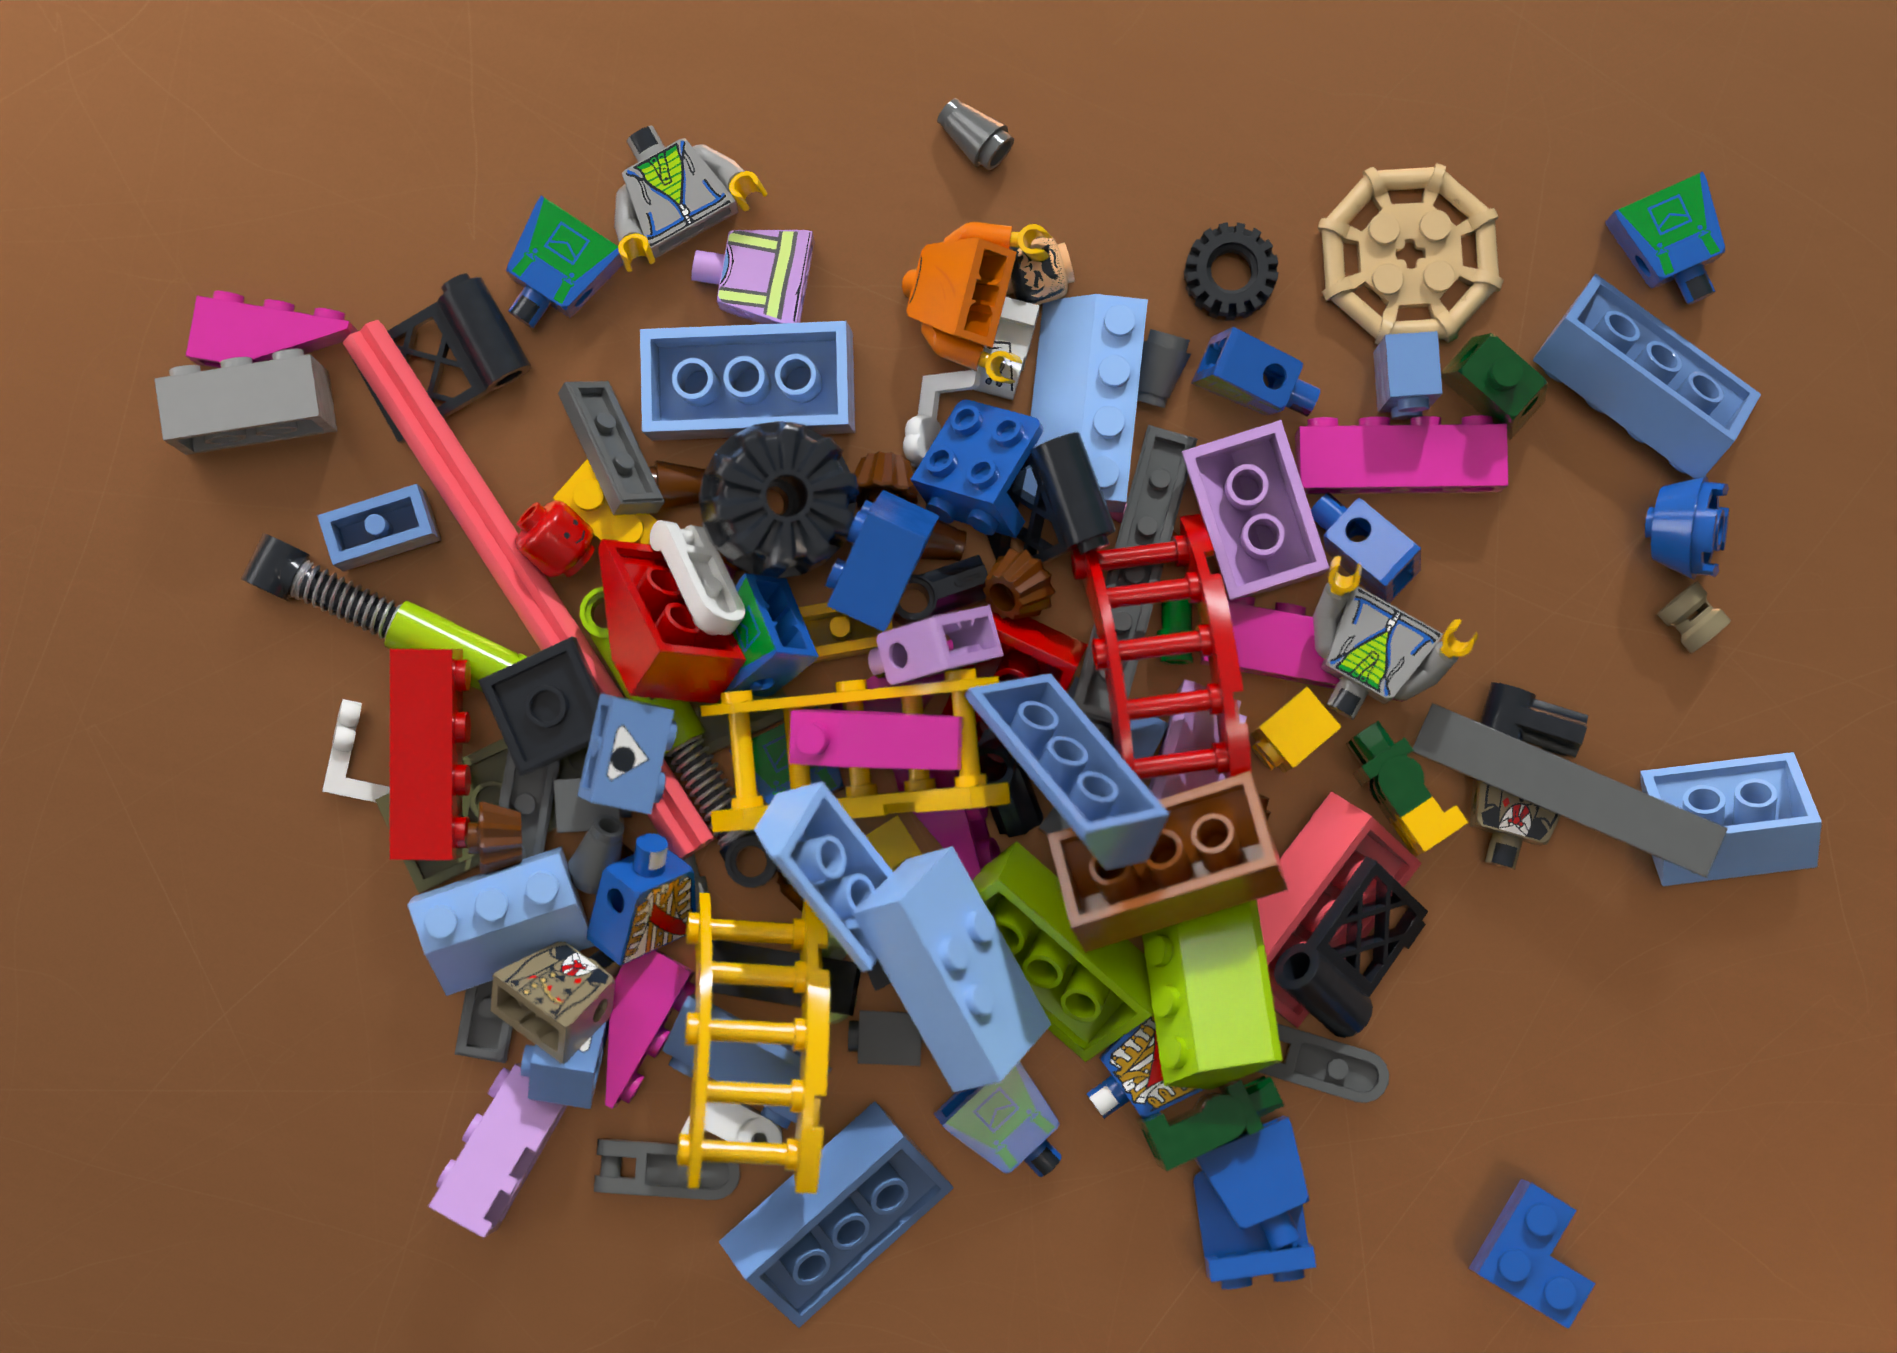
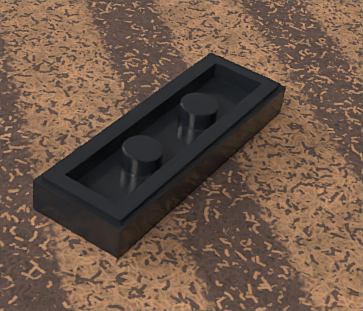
[712,940,861,1016]

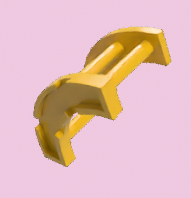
[700,668,1011,832]
[677,893,830,1194]

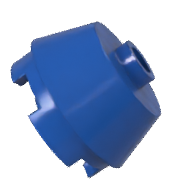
[1645,476,1729,579]

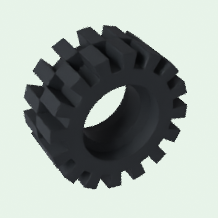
[1184,222,1279,321]

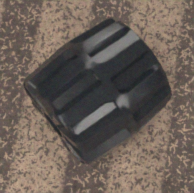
[698,421,860,578]

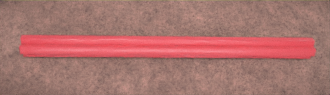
[343,320,716,860]

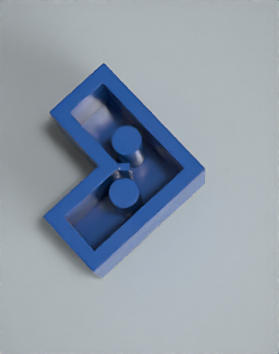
[825,490,939,632]
[1469,1179,1596,1329]

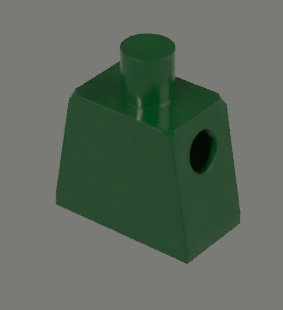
[1441,333,1548,440]

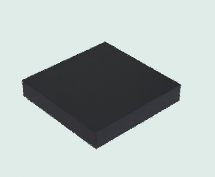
[478,637,600,776]

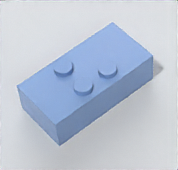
[640,321,855,441]
[852,846,1051,1092]

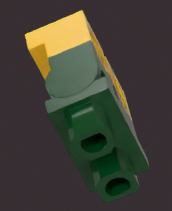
[1346,720,1468,857]

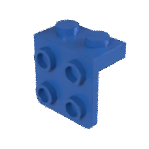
[910,399,1043,538]
[1193,1171,1316,1289]

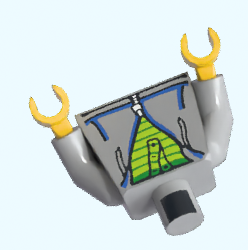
[614,126,768,272]
[1313,556,1478,720]

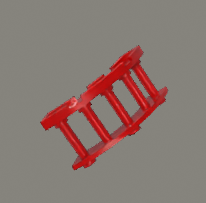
[1070,514,1252,779]

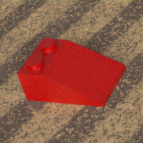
[598,539,746,704]
[941,609,1088,763]

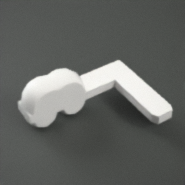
[903,370,981,467]
[322,699,390,802]

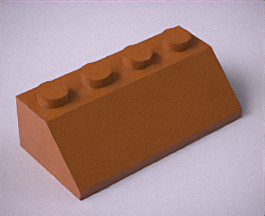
[1048,771,1288,952]

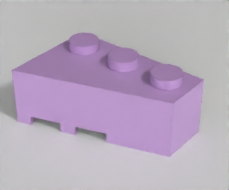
[429,1063,568,1238]

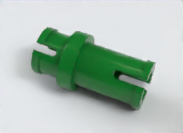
[1156,599,1195,665]

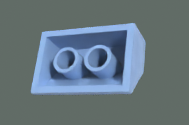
[1640,752,1822,886]
[754,782,893,972]
[407,846,595,996]

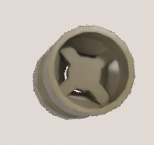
[1657,581,1731,653]

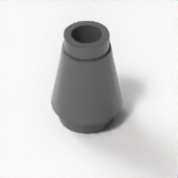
[937,98,1014,170]
[1137,329,1191,408]
[568,815,624,894]

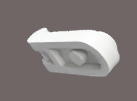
[650,520,746,635]

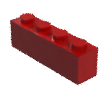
[389,649,471,860]

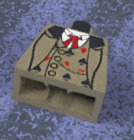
[1470,779,1560,870]
[491,942,620,1065]

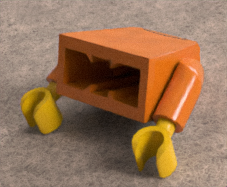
[902,222,1052,384]

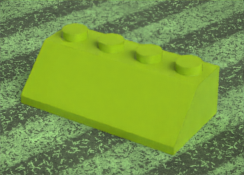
[972,841,1153,1062]
[1142,900,1282,1090]

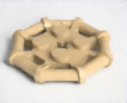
[1317,163,1504,345]

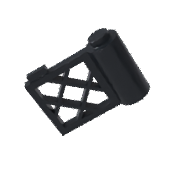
[349,273,531,443]
[987,432,1116,564]
[1274,856,1428,1038]

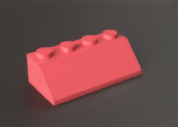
[1257,791,1422,1028]

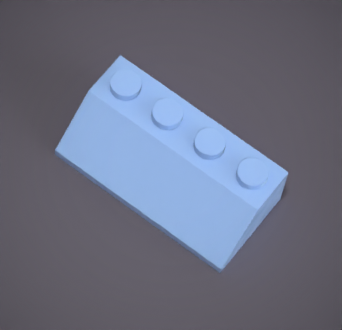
[1023,294,1148,513]

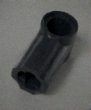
[893,554,988,626]
[1479,682,1589,758]
[978,728,1044,838]

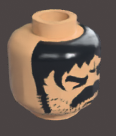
[1006,237,1075,305]

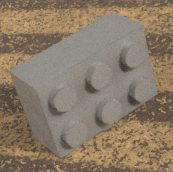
[154,349,337,455]

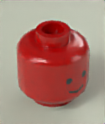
[516,500,595,578]

